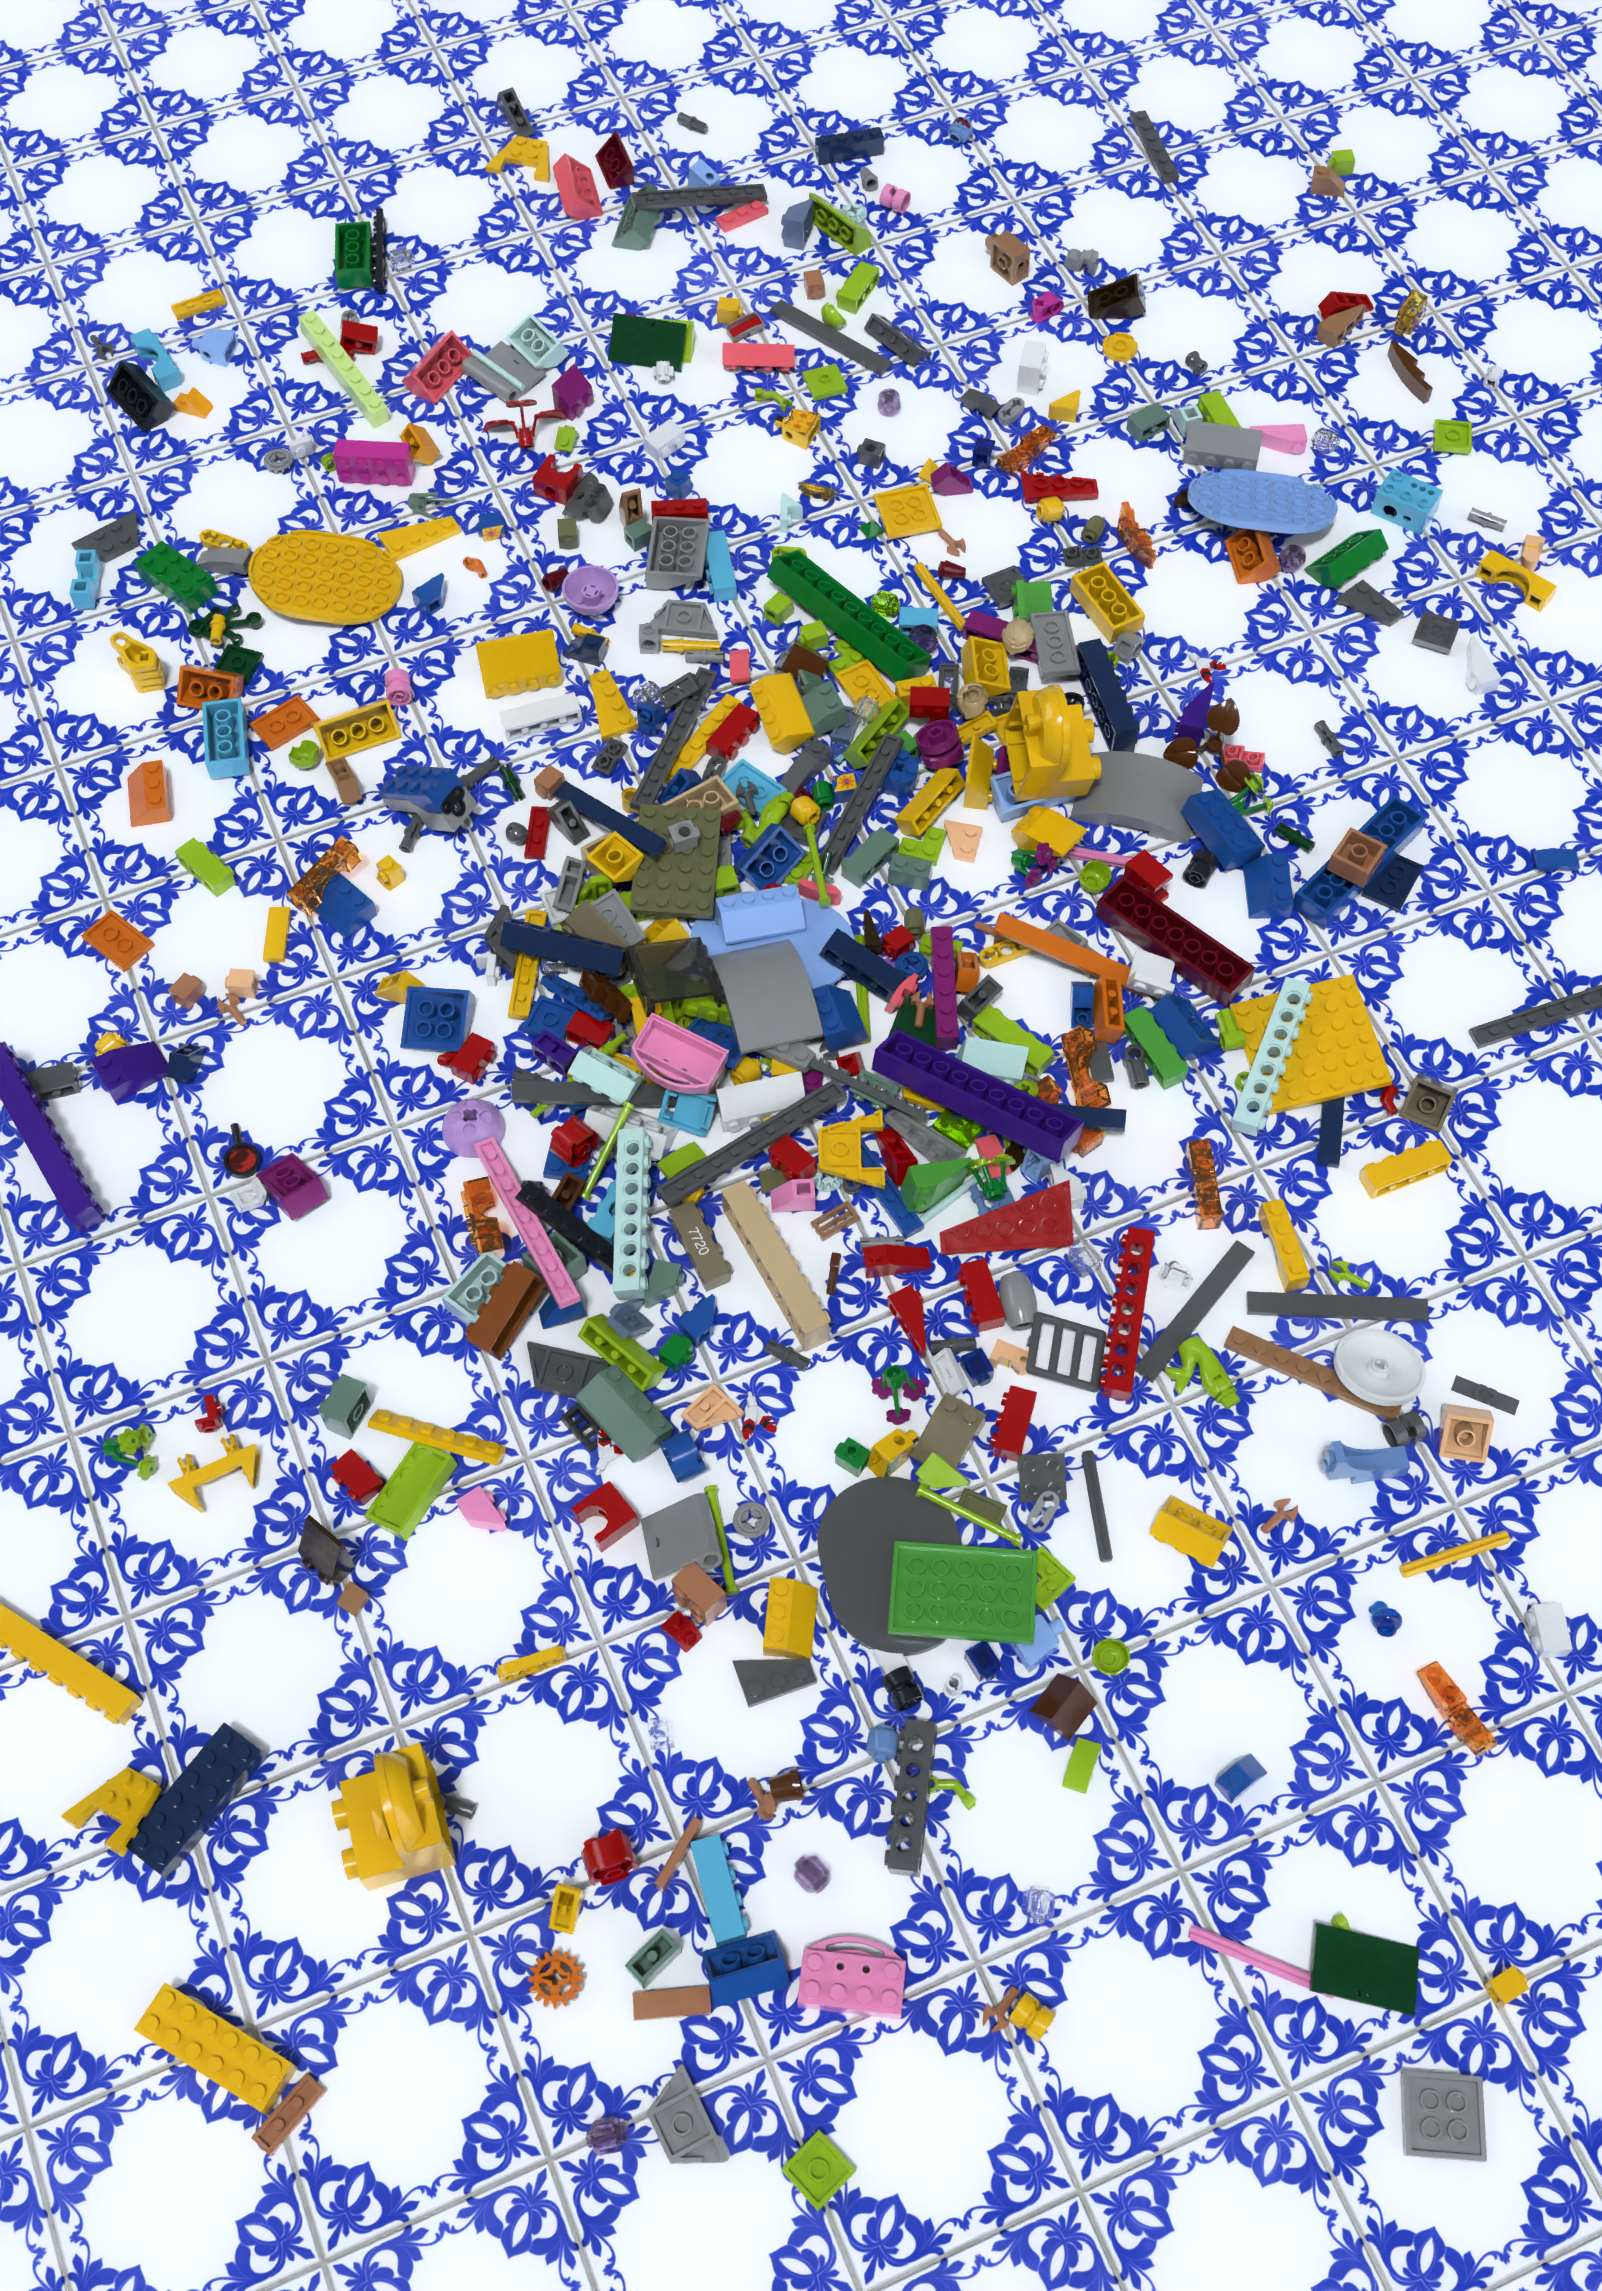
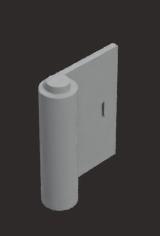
[462,341,546,402]
[640,1493,723,1581]

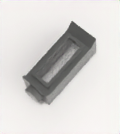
[938,663,959,713]

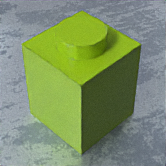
[1327,149,1356,176]
[763,592,793,627]
[797,620,828,650]

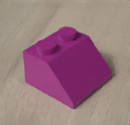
[551,364,594,421]

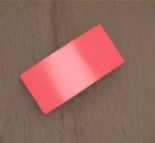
[730,648,751,684]
[1223,744,1266,773]
[798,878,841,906]
[884,973,918,1013]
[974,1134,1012,1179]

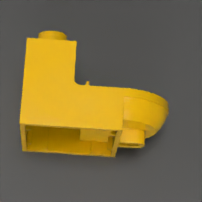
[1003,684,1101,801]
[331,1743,456,1891]

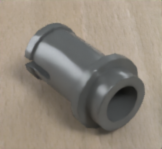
[443,1794,477,1820]

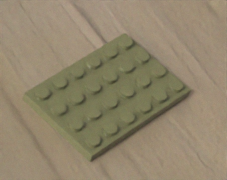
[630,804,721,919]

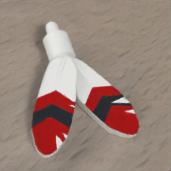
[1187,651,1226,684]
[742,1391,777,1440]
[595,1428,623,1476]

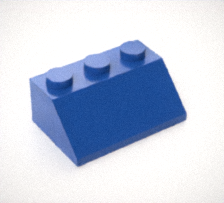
[733,823,807,891]
[1243,853,1294,919]
[305,867,377,940]
[812,984,869,1052]
[1149,994,1222,1060]
[701,1930,790,2008]

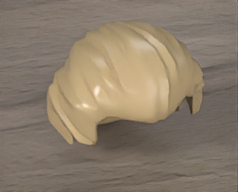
[1001,619,1035,655]
[956,682,989,719]

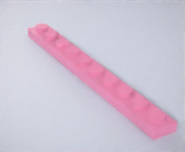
[473,1136,581,1309]

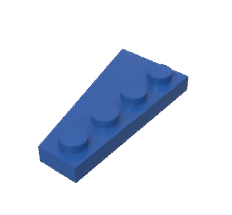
[540,973,615,1022]

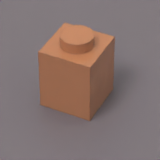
[803,269,825,300]
[533,764,565,801]
[168,972,205,1011]

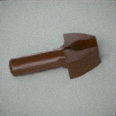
[826,1252,841,1295]

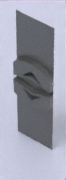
[1451,1375,1520,1416]

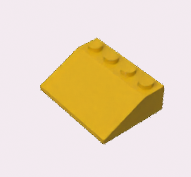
[475,629,563,699]

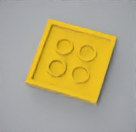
[873,483,942,540]

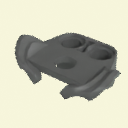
[562,472,613,523]

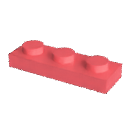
[716,201,768,233]

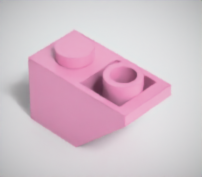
[770,1178,815,1212]
[456,1485,507,1532]

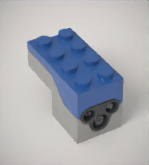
[378,765,477,832]

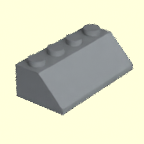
[1182,420,1263,471]

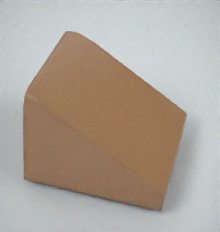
[336,1581,371,1617]

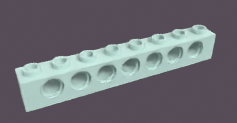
[1232,977,1313,1137]
[613,1127,652,1300]

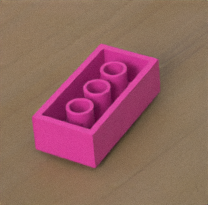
[333,439,415,486]

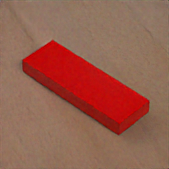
[524,806,551,860]

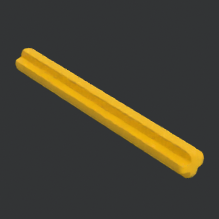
[914,562,966,632]
[1399,1530,1511,1578]

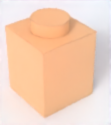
[225,968,259,998]

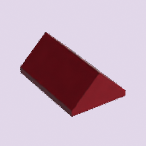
[595,130,634,190]

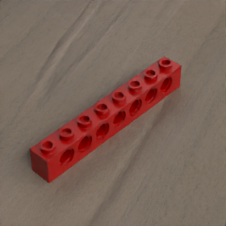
[1099,1226,1155,1401]

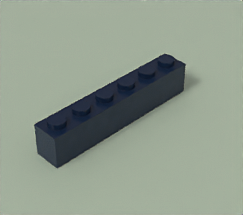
[500,918,629,978]

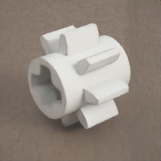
[652,361,674,382]

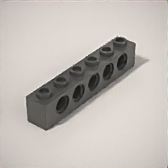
[884,1719,938,1878]

